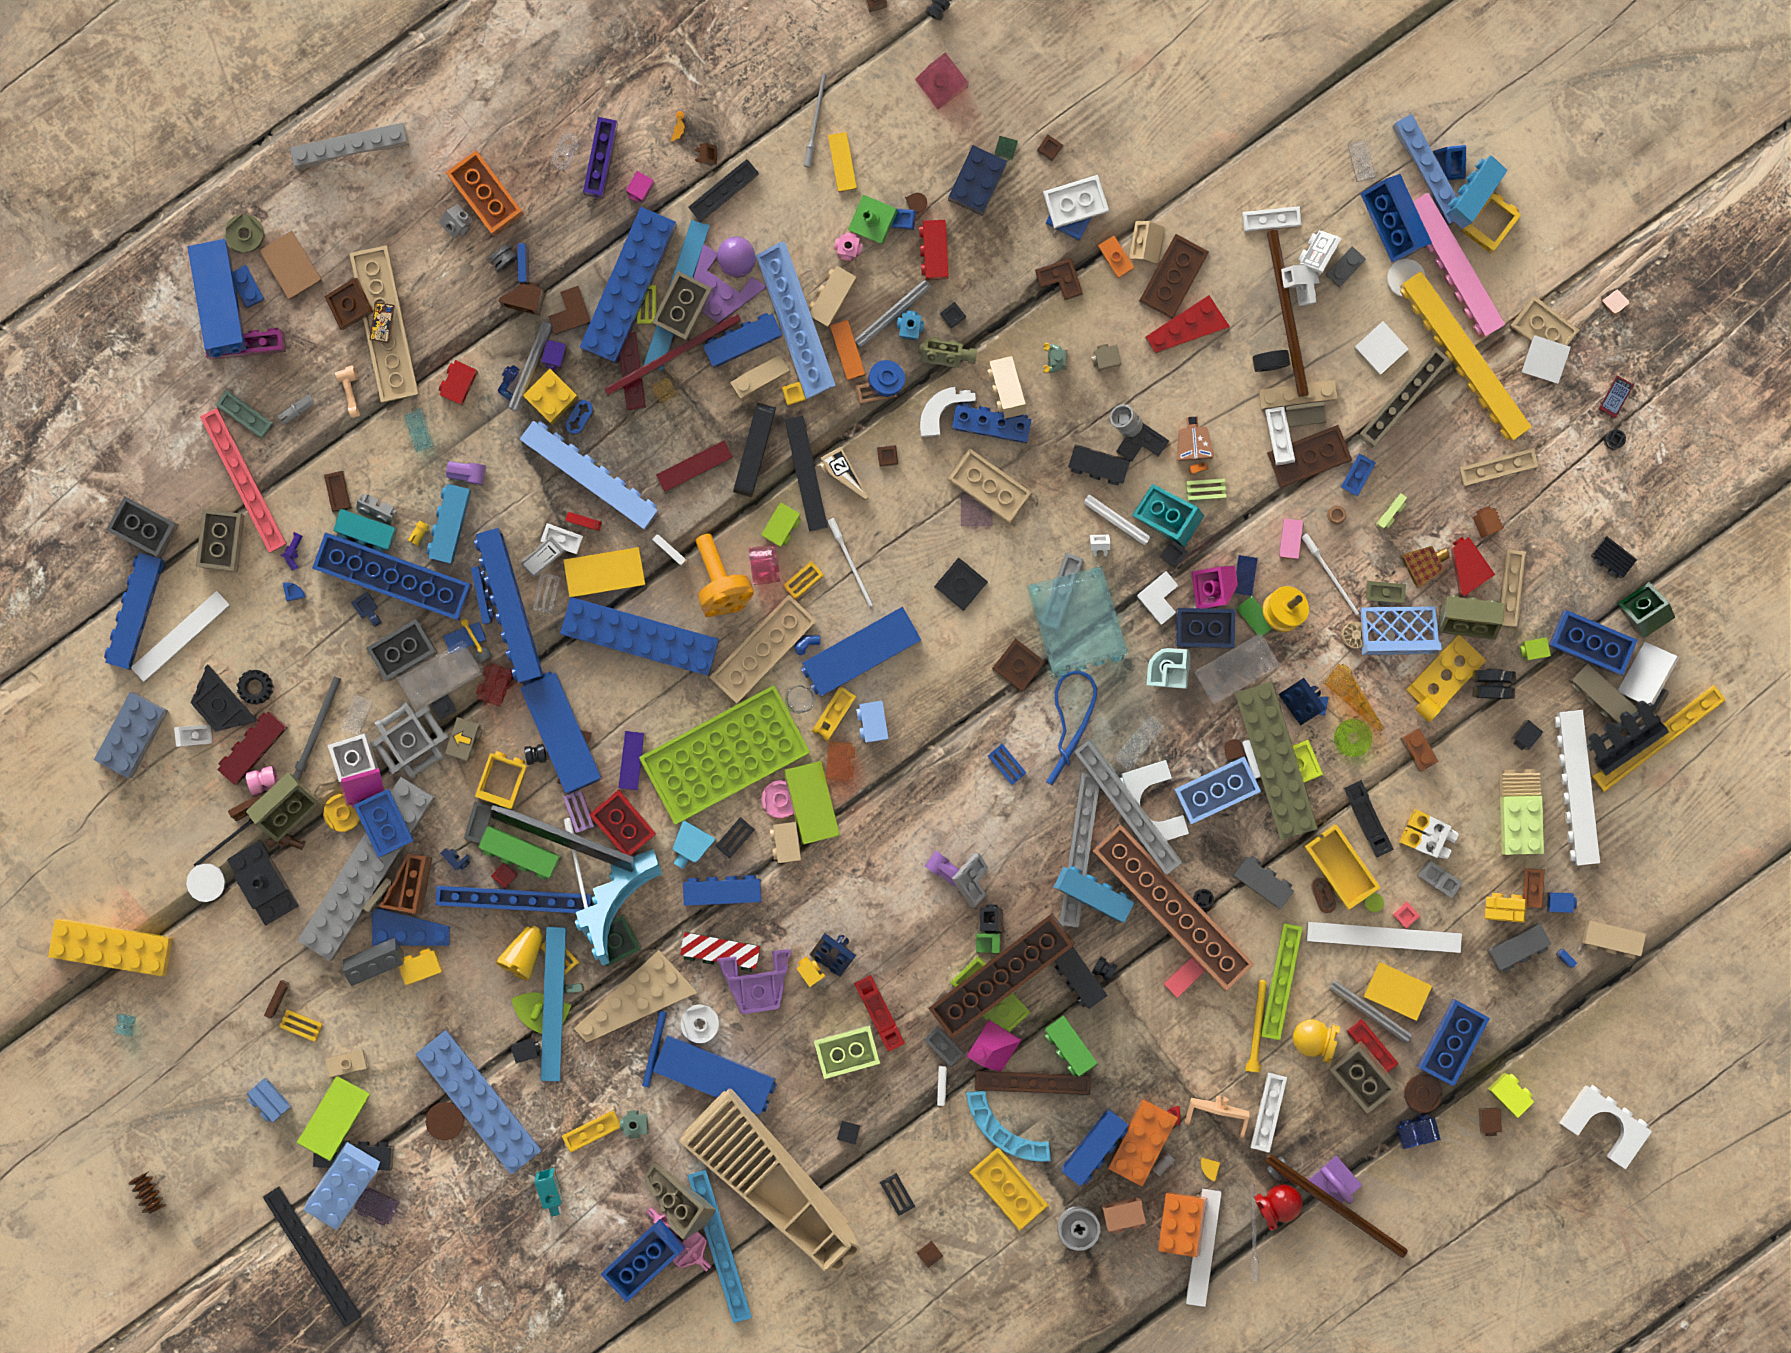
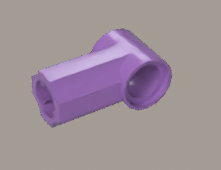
[446,461,486,485]
[925,851,960,887]

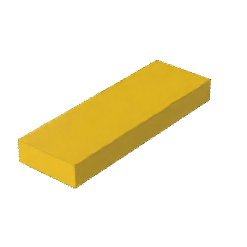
[828,132,857,192]
[562,1110,620,1153]

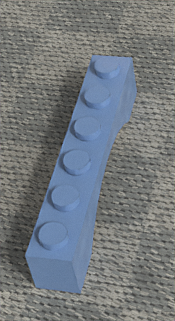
[1392,114,1457,226]

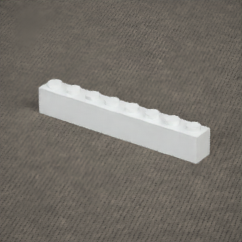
[1554,710,1600,866]

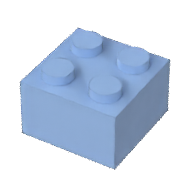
[856,701,889,743]

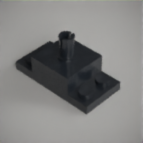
[227,840,299,926]

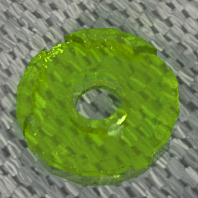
[1334,719,1372,757]

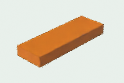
[830,320,865,381]

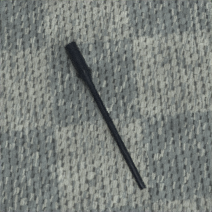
[193,818,254,867]

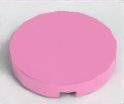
[761,780,794,818]

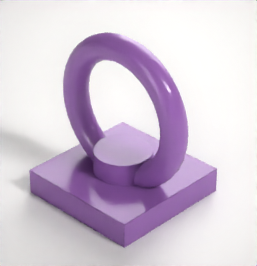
[1308,1156,1362,1204]

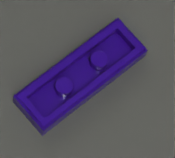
[618,731,645,790]

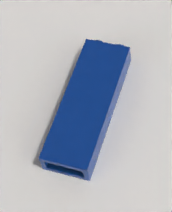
[187,238,246,358]
[801,606,921,697]
[520,671,603,795]
[653,1035,777,1115]

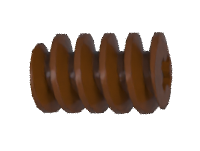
[128,1171,167,1214]

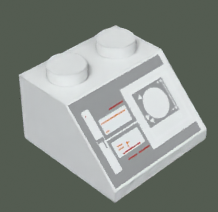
[1298,230,1341,277]

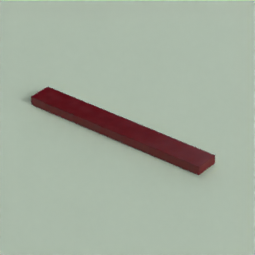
[604,314,741,397]

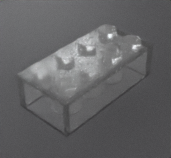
[1193,633,1280,705]
[396,639,484,711]

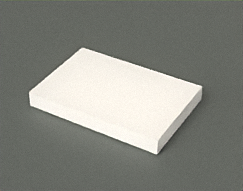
[1043,175,1109,229]
[1618,642,1679,705]

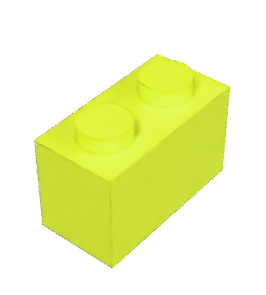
[1488,1073,1534,1118]

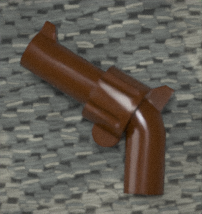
[266,834,306,850]

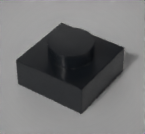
[430,694,457,720]

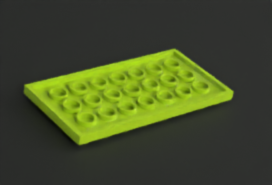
[639,685,811,825]

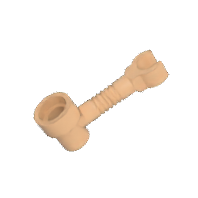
[335,365,360,418]

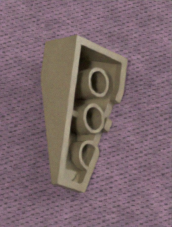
[644,1162,716,1240]

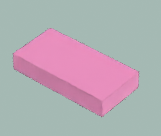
[1279,518,1303,559]

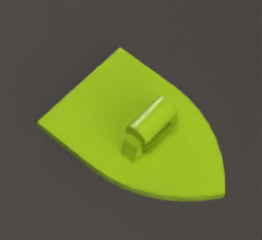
[511,992,572,1034]

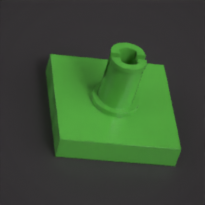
[848,195,898,245]

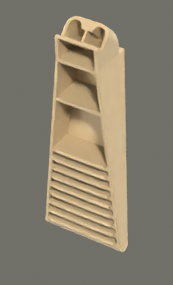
[680,1088,860,1272]

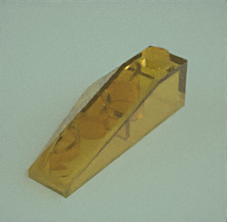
[1321,663,1384,732]

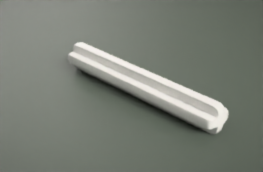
[1084,495,1150,545]

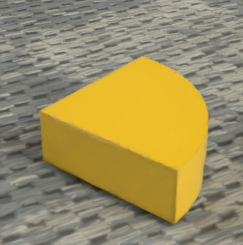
[1200,1157,1220,1181]

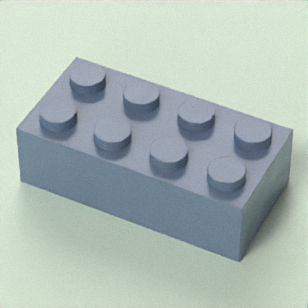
[94,692,168,778]

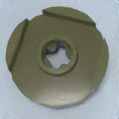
[225,215,265,254]

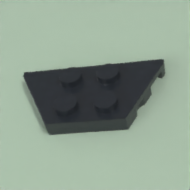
[190,664,257,732]

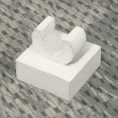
[1090,535,1110,556]

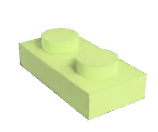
[1376,493,1407,530]

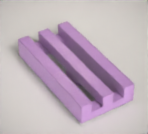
[563,790,594,833]

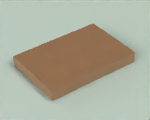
[259,231,322,300]

